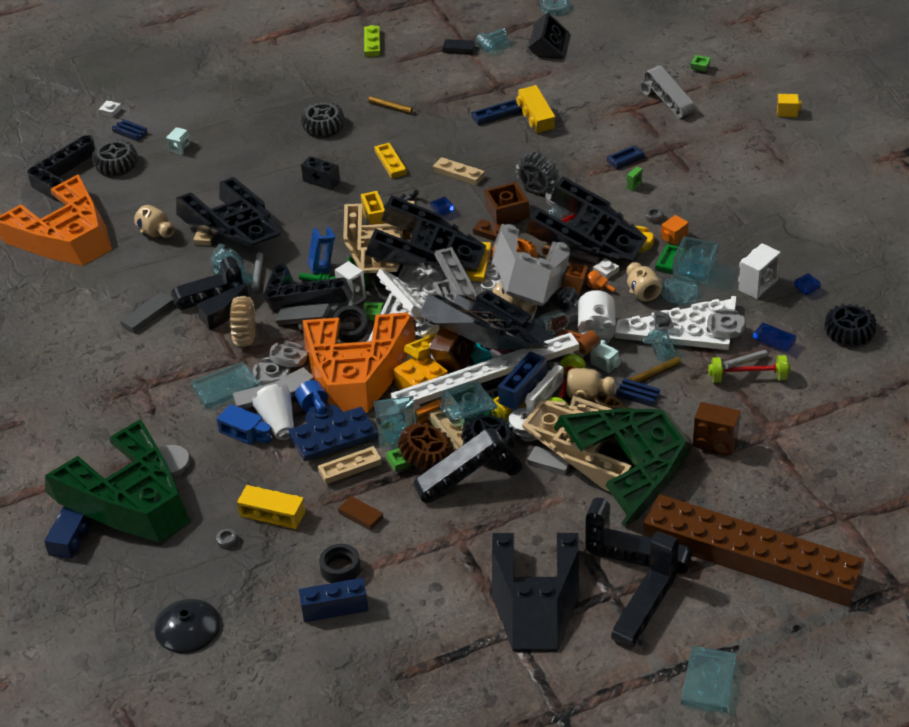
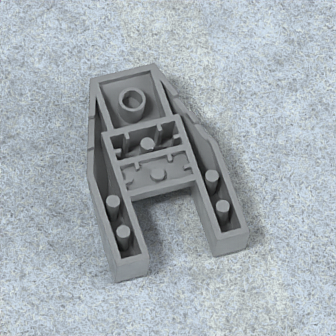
[491,224,570,306]

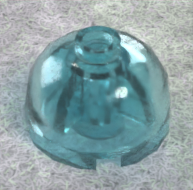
[210,244,246,275]

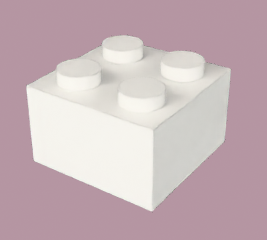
[738,244,781,299]

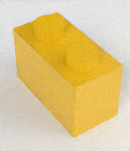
[361,191,387,225]

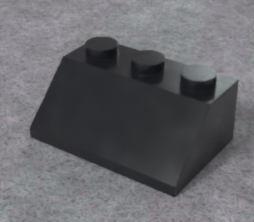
[528,12,569,59]

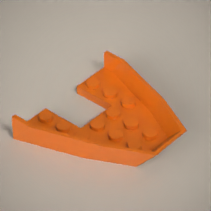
[0,174,112,266]
[303,312,417,413]

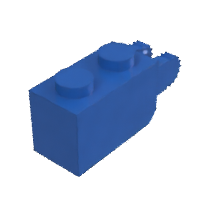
[217,404,273,444]

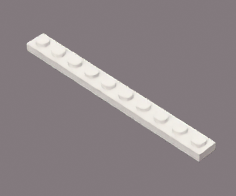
[391,333,579,411]

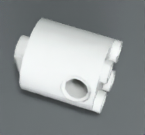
[578,291,616,344]

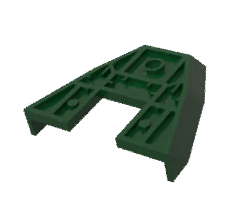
[553,408,693,526]
[45,419,191,543]

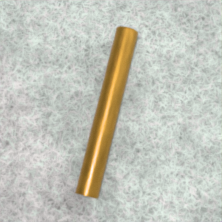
[368,96,413,114]
[629,356,681,383]

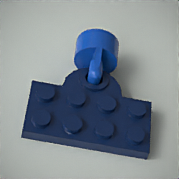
[288,380,378,461]

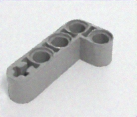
[640,65,695,118]

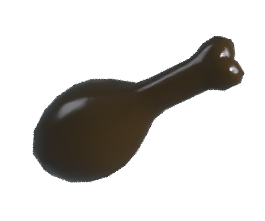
[594,394,631,409]

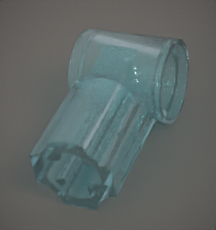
[475,27,508,52]

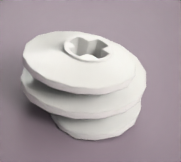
[509,407,537,442]

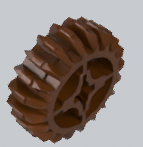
[398,422,452,471]

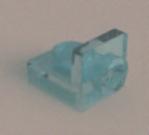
[643,329,675,361]

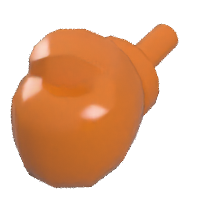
[585,270,616,293]

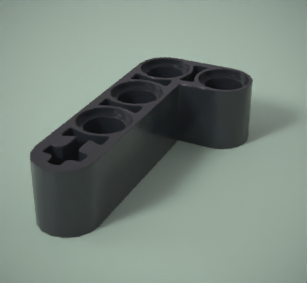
[171,256,243,310]

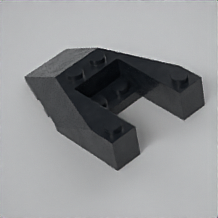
[526,176,647,262]
[176,177,281,247]
[365,195,486,271]
[419,293,549,351]
[492,533,579,651]

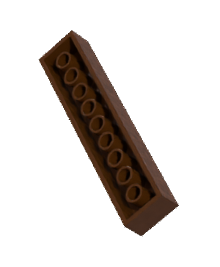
[643,494,865,607]

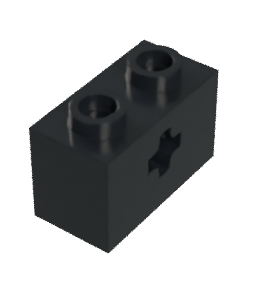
[301,156,340,190]

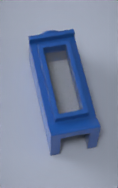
[307,227,336,274]

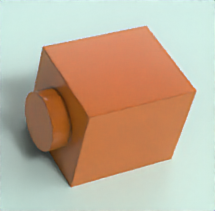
[661,215,689,246]

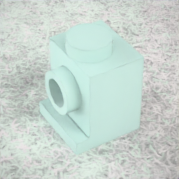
[166,127,190,155]
[591,340,621,373]

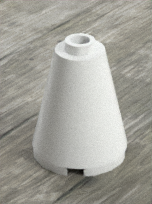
[252,384,294,440]

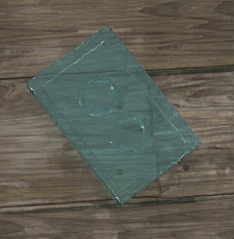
[190,361,258,409]
[681,646,737,713]

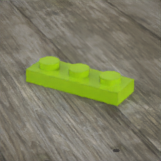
[364,25,380,57]

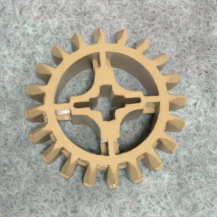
[230,296,256,347]

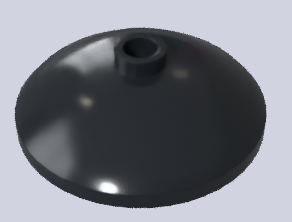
[154,599,220,653]

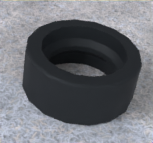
[333,305,369,343]
[319,544,361,583]

